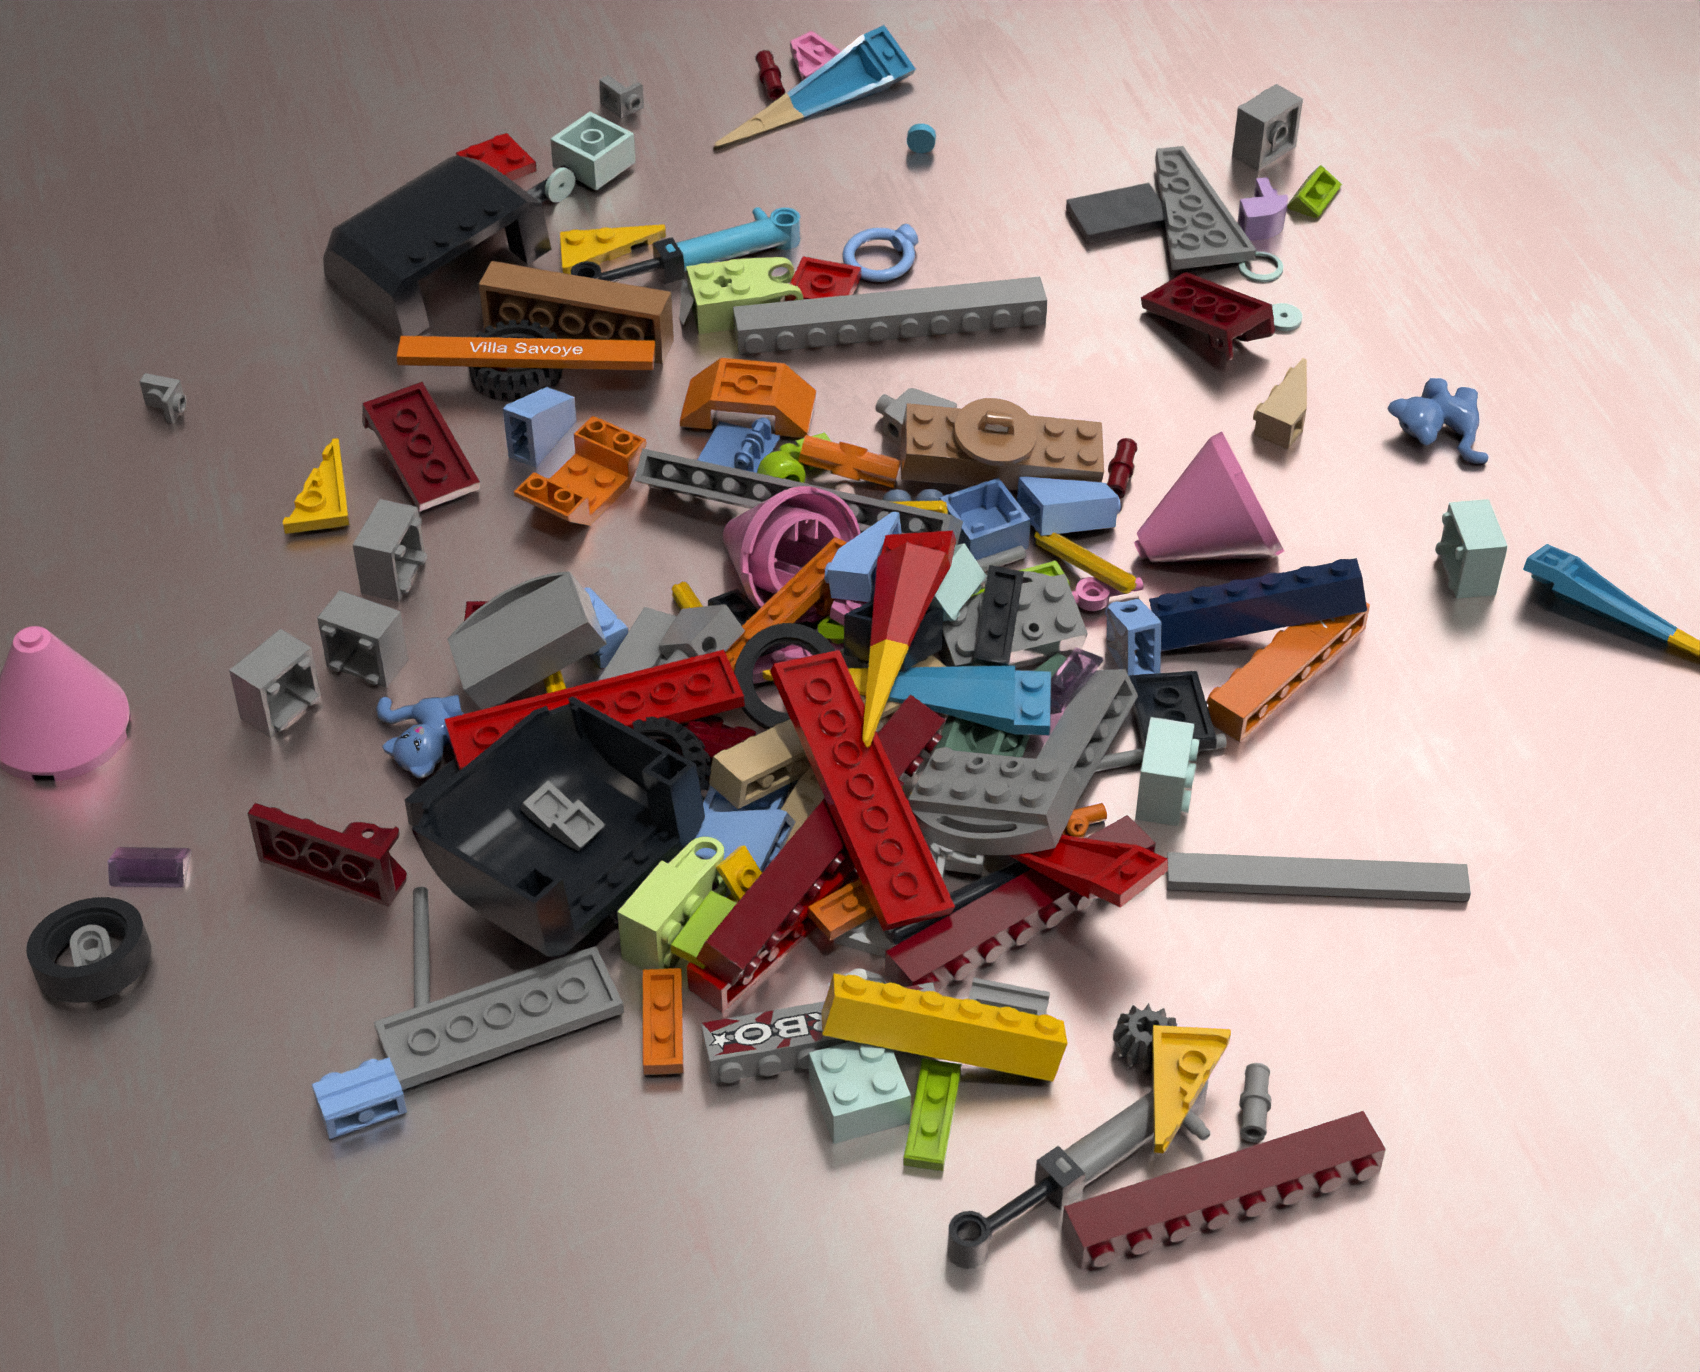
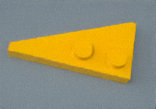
[560,224,666,275]
[283,438,350,534]
[1152,1025,1231,1153]

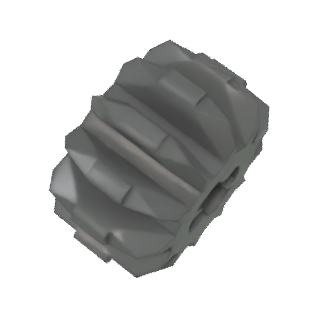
[1113,1003,1178,1073]

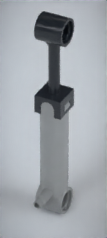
[947,1080,1211,1269]

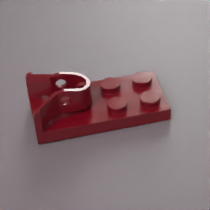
[1141,272,1275,361]
[362,382,480,512]
[247,803,408,907]

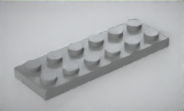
[374,946,624,1090]

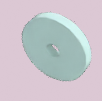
[545,167,575,202]
[1272,303,1302,331]

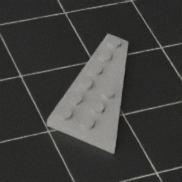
[1155,146,1257,270]

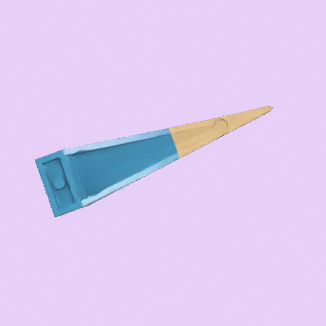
[713,25,916,149]

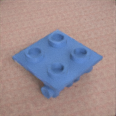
[697,417,780,473]

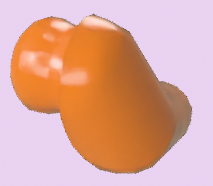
[1063,803,1107,838]

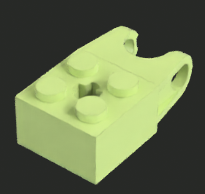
[686,257,803,334]
[617,837,726,970]

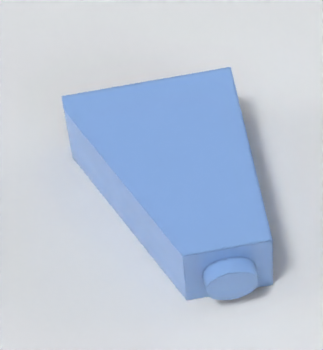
[503,387,577,468]
[1017,477,1121,536]
[695,809,795,872]

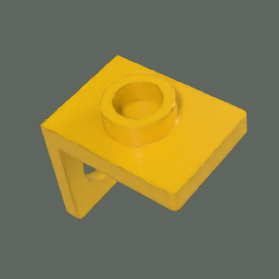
[716,845,762,903]

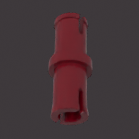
[755,50,785,100]
[1107,438,1138,499]

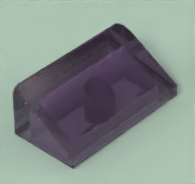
[1050,647,1104,714]
[108,847,192,888]

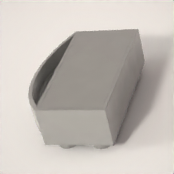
[938,571,1088,669]
[448,572,607,709]
[908,747,1081,855]

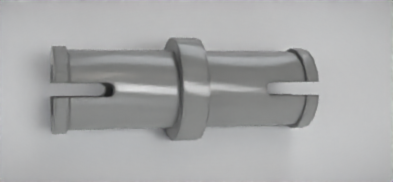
[1239,1063,1272,1142]

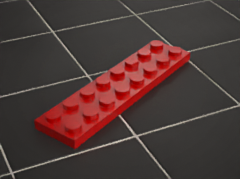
[444,649,745,771]
[770,650,955,931]

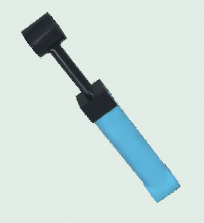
[571,207,801,284]

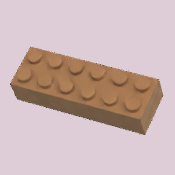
[479,261,674,364]
[901,403,1104,490]

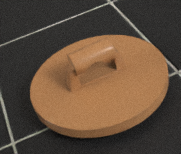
[954,398,1037,466]

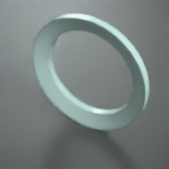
[1239,252,1283,282]

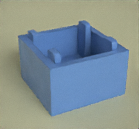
[939,478,1031,560]

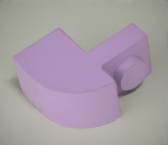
[1237,177,1288,241]

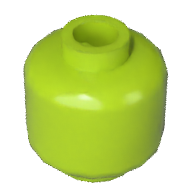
[757,451,806,483]

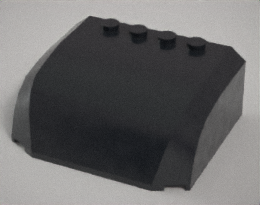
[323,156,552,338]
[412,696,705,957]

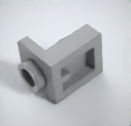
[599,75,644,119]
[139,373,187,423]

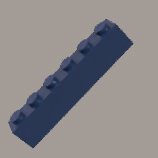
[1149,558,1367,651]

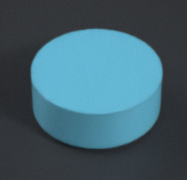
[906,124,936,153]

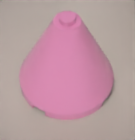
[1133,431,1285,563]
[723,486,861,623]
[0,626,131,782]

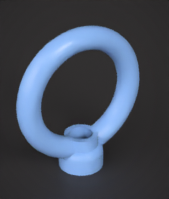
[842,224,918,282]

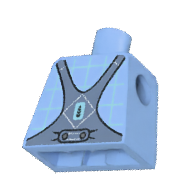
[1105,599,1161,676]

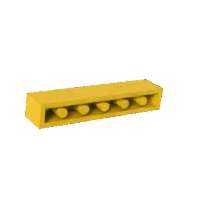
[821,973,1068,1082]

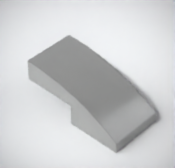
[520,780,605,851]

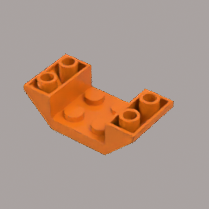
[679,358,816,438]
[514,416,647,526]

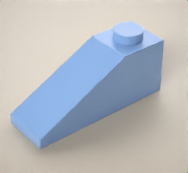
[825,512,902,602]

